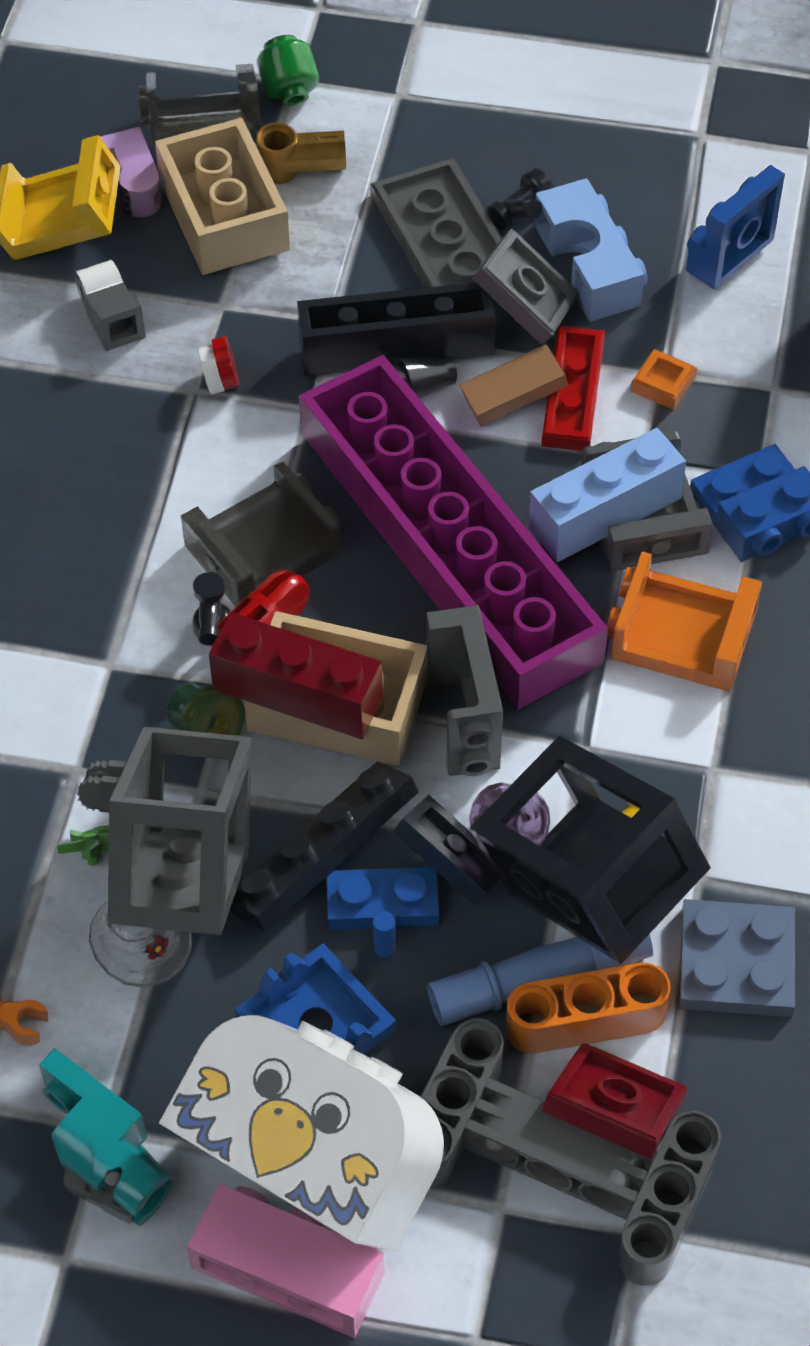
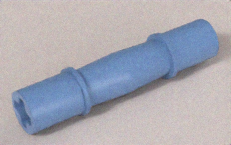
[427,934,653,1027]

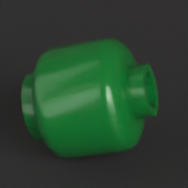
[256,34,319,106]

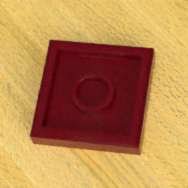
[542,1043,688,1159]

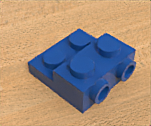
[686,164,785,290]
[690,443,810,562]

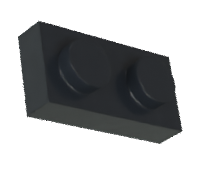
[392,794,500,905]

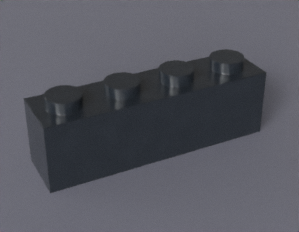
[297,282,496,376]

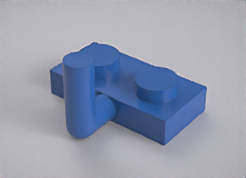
[327,867,439,959]

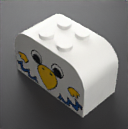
[159,1015,444,1251]

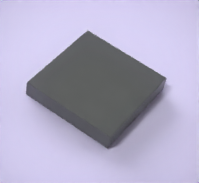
[472,229,579,345]

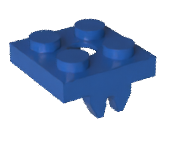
[235,943,396,1055]

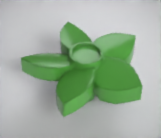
[57,825,109,865]

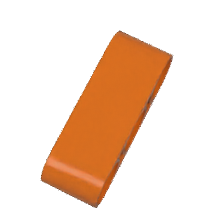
[506,963,671,1053]

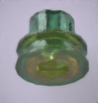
[167,684,245,736]

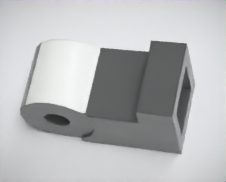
[74,260,146,351]

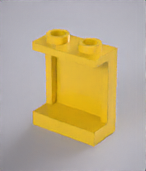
[0,135,121,261]

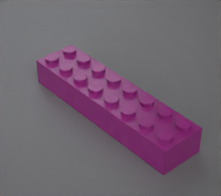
[299,355,608,710]

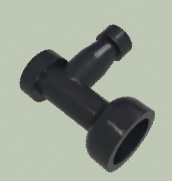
[486,167,554,230]
[192,572,231,646]

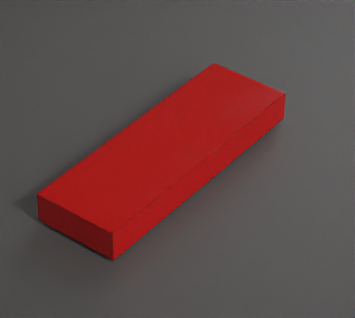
[541,326,605,451]

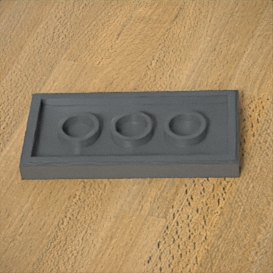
[370,158,502,304]

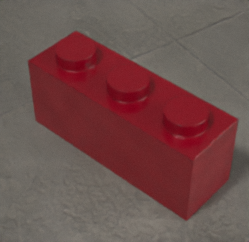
[208,612,383,740]

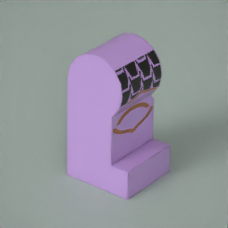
[100,126,162,218]

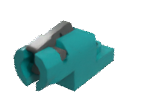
[39,1048,174,1226]

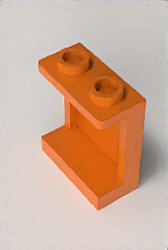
[607,552,762,692]

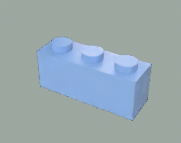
[529,428,686,563]

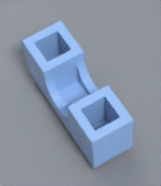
[534,178,648,322]

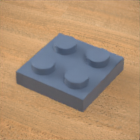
[679,899,795,1017]

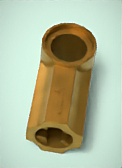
[256,123,347,185]

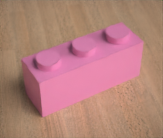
[187,1183,384,1338]

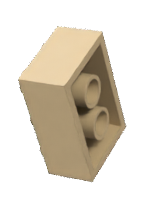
[155,118,290,275]
[244,611,428,767]

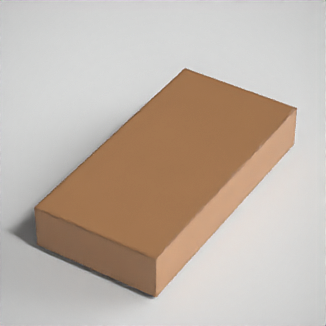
[459,344,568,427]

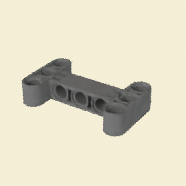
[421,1018,721,1286]

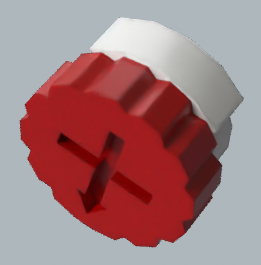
[199,336,240,395]

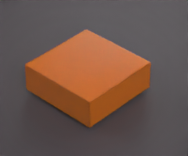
[631,349,697,410]

